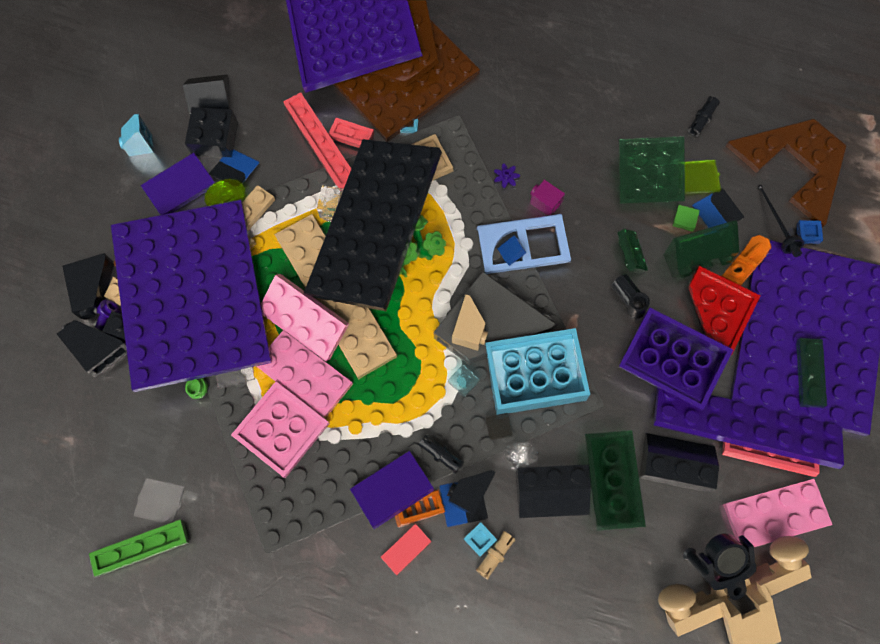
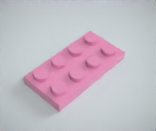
[261,274,349,361]
[256,330,353,419]
[723,479,833,547]

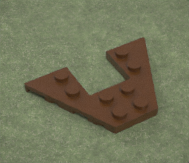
[367,0,439,87]
[726,119,846,228]

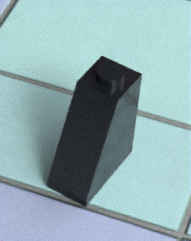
[62,253,113,319]
[57,320,127,378]

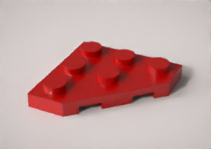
[688,266,760,355]

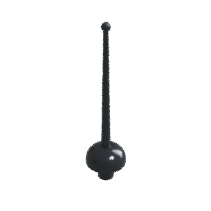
[758,185,805,257]

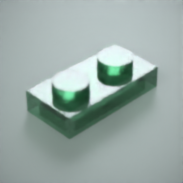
[617,229,648,274]

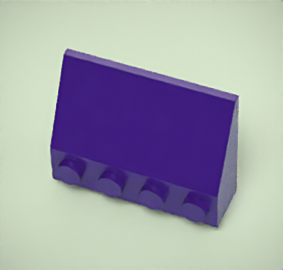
[619,308,733,411]

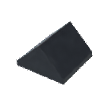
[183,74,230,114]

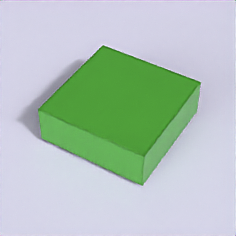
[672,205,700,232]

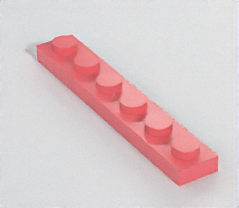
[283,93,351,194]

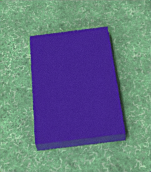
[141,153,217,215]
[350,451,434,530]

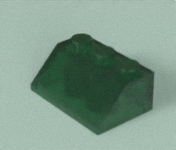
[663,220,740,278]

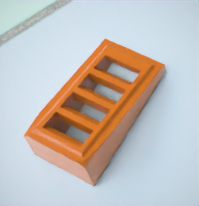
[395,490,445,527]

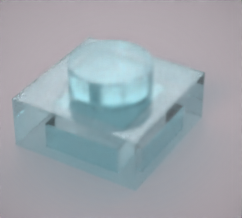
[448,364,480,397]

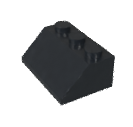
[639,433,719,492]
[516,465,591,519]

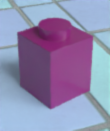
[530,179,565,216]

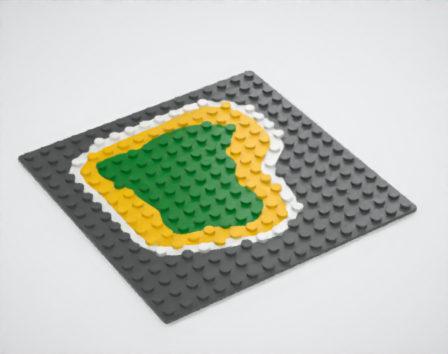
[204,116,603,553]

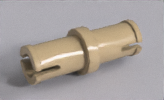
[476,531,515,580]

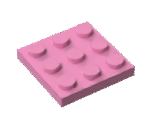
[231,382,330,478]

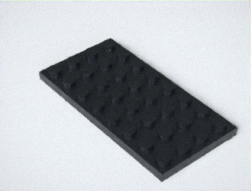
[304,139,442,311]

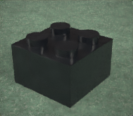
[185,107,238,158]

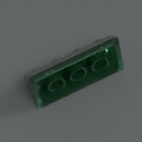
[585,430,646,531]

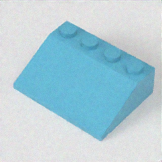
[485,328,590,415]

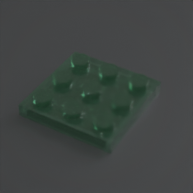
[618,137,685,204]

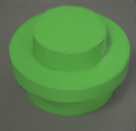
[185,378,208,399]

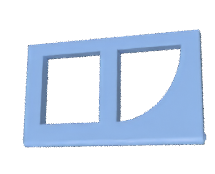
[477,214,571,274]

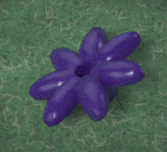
[494,163,520,188]

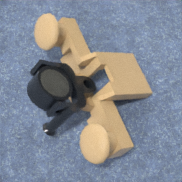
[658,533,812,644]

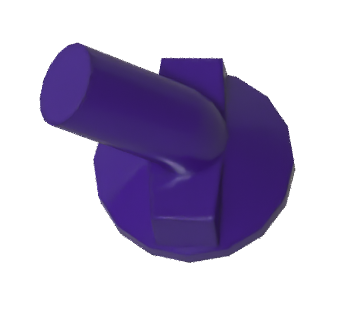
[94,300,120,330]

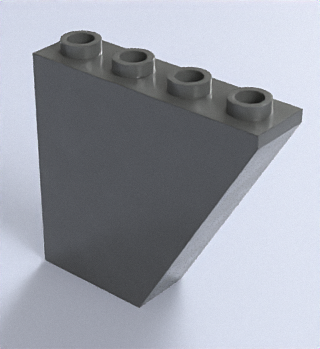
[433,272,555,365]

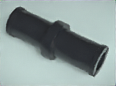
[688,96,720,137]
[419,434,464,474]

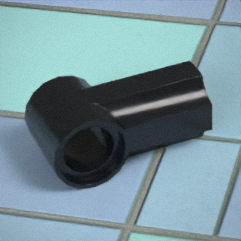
[611,274,650,318]

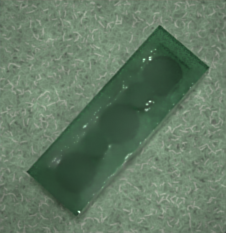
[796,338,827,408]

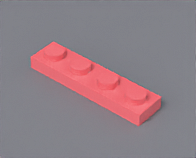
[722,442,820,477]

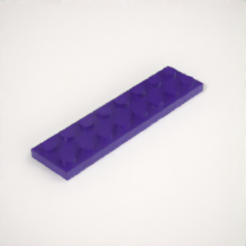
[653,387,844,469]

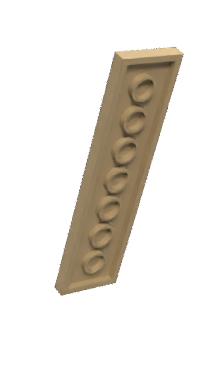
[274,214,397,380]

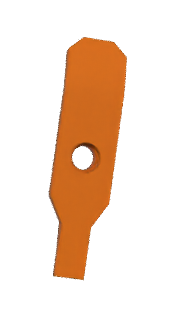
[721,235,771,286]

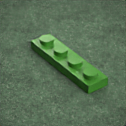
[89,519,189,577]

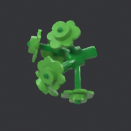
[399,215,446,278]

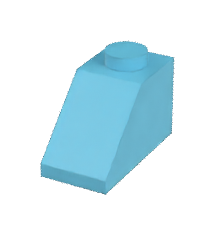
[119,114,154,156]

